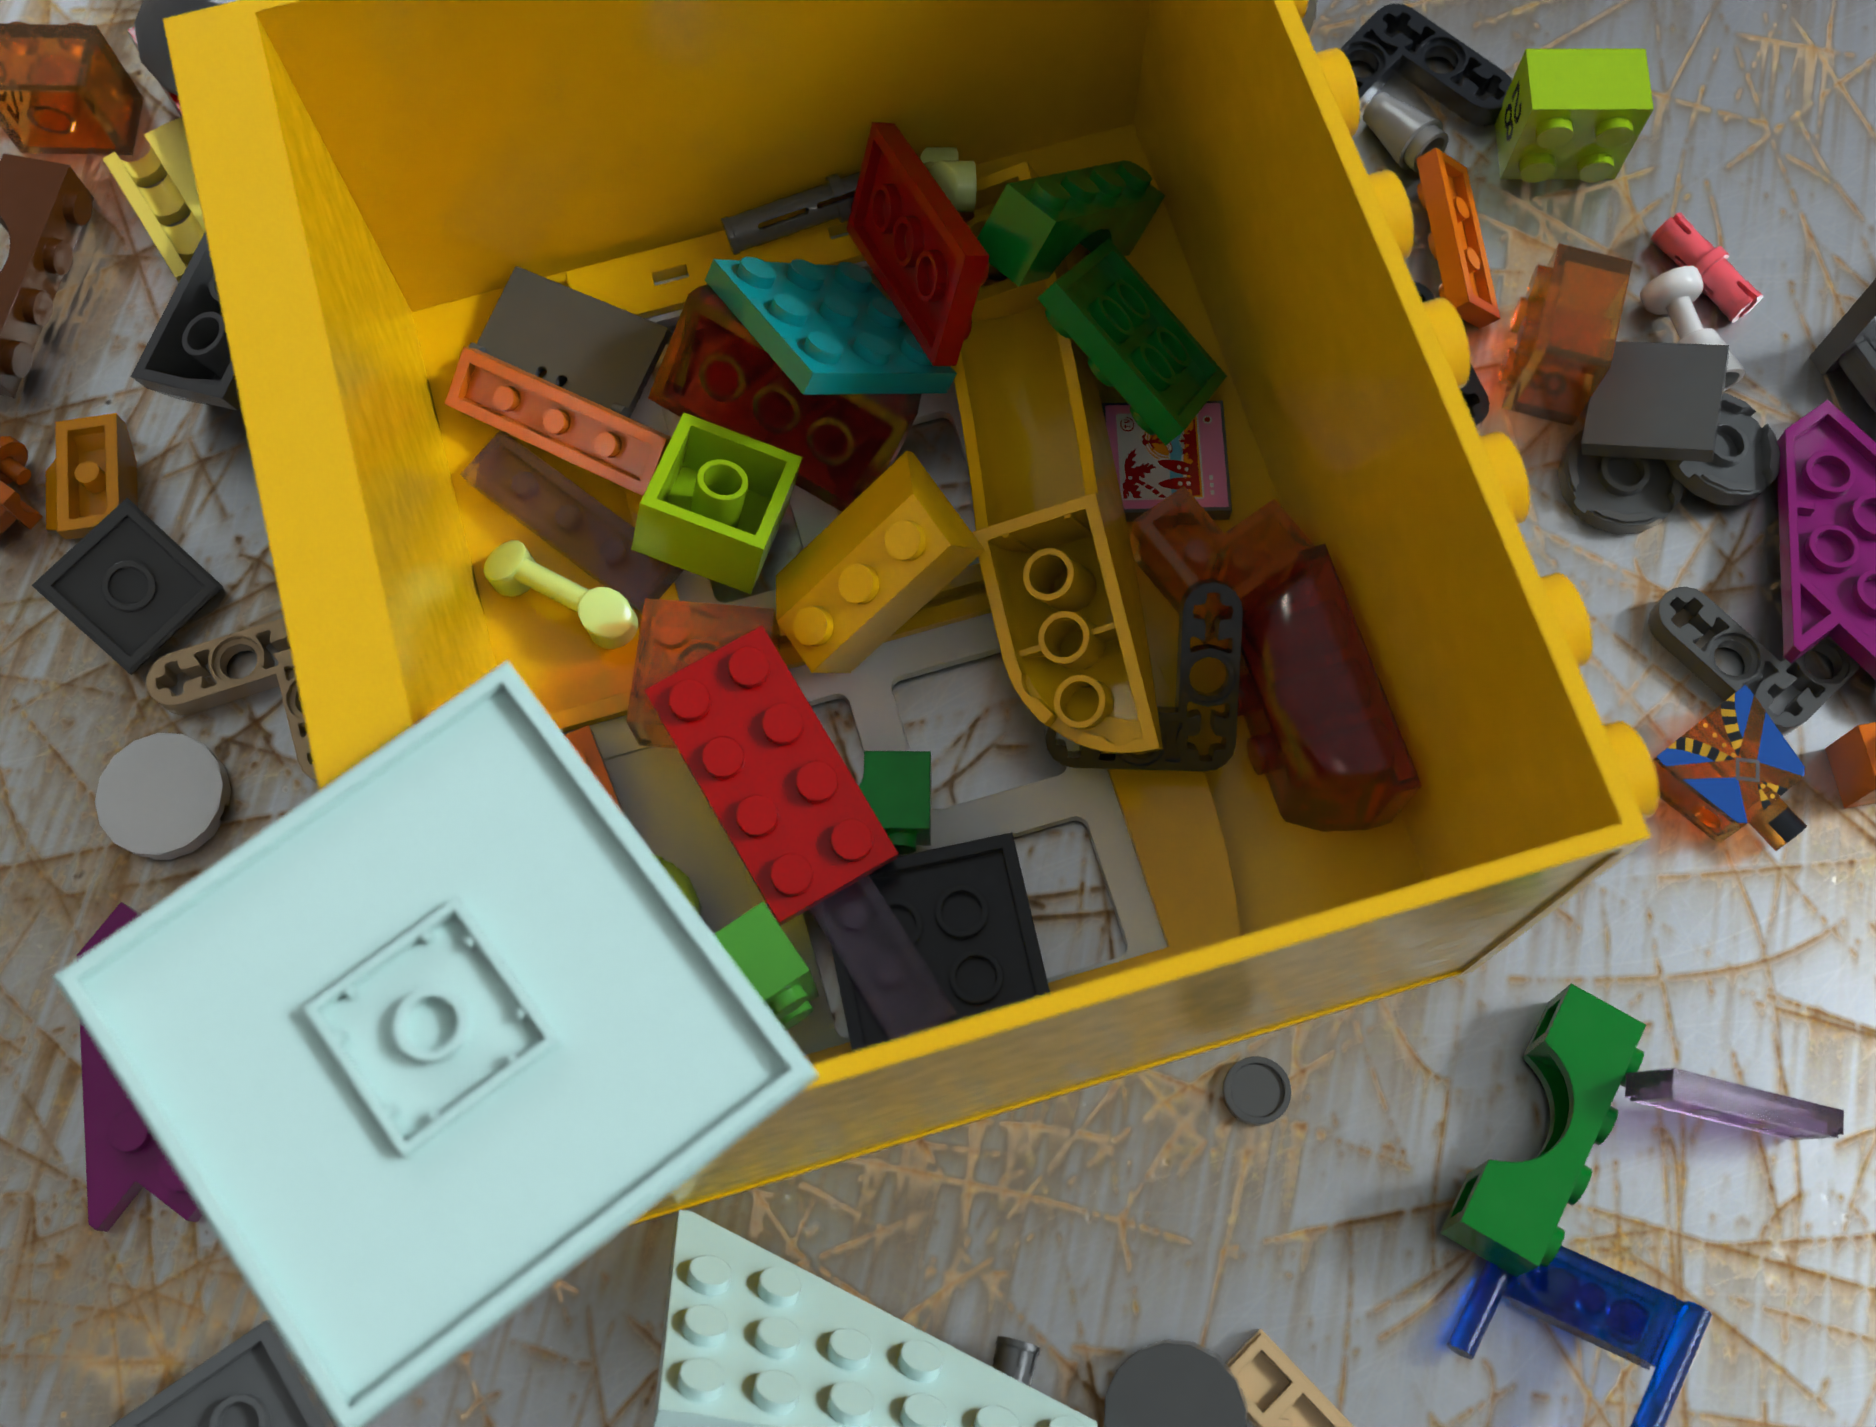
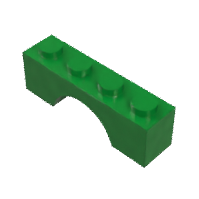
[977,160,1166,287]
[1440,983,1646,1277]

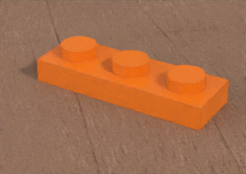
[1416,147,1501,329]

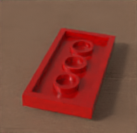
[846,122,989,366]
[644,625,899,926]

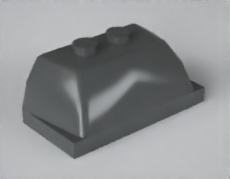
[131,231,241,411]

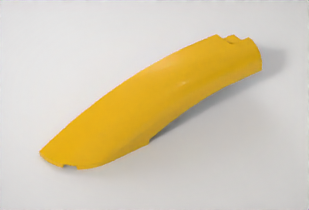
[951,161,1163,754]

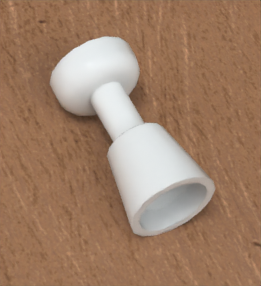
[1640,266,1745,391]

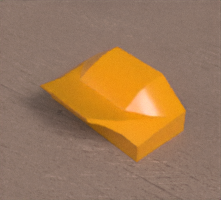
[45,413,138,539]

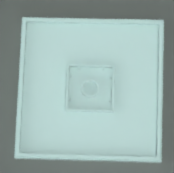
[53,660,819,1427]

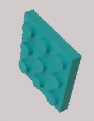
[705,257,957,395]

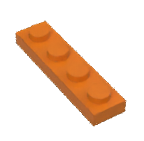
[444,347,671,496]

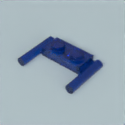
[1447,1246,1713,1427]

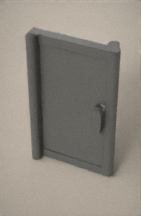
[468,266,675,418]

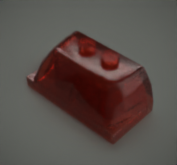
[648,284,922,512]
[1221,544,1422,832]

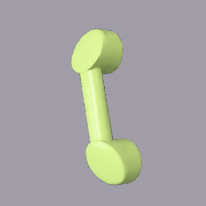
[920,147,977,212]
[483,540,638,649]

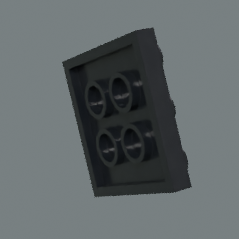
[822,832,1050,1052]

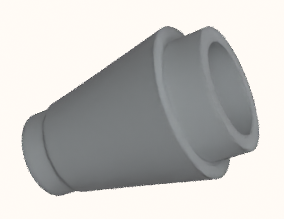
[1362,92,1448,173]

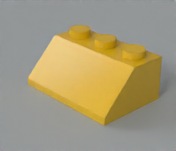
[776,451,985,673]

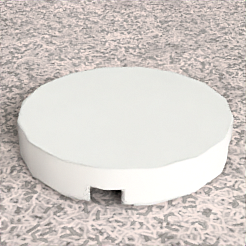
[95,733,231,860]

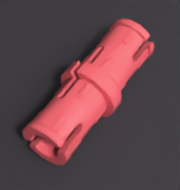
[1651,212,1763,323]

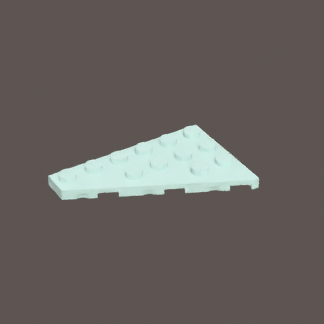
[653,1209,1098,1427]

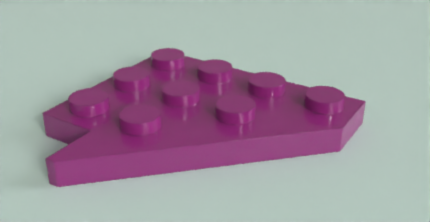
[1777,400,1876,680]

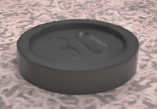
[1222,1056,1291,1126]

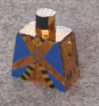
[1652,685,1807,851]

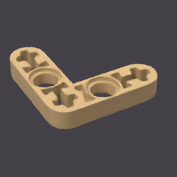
[146,618,318,784]

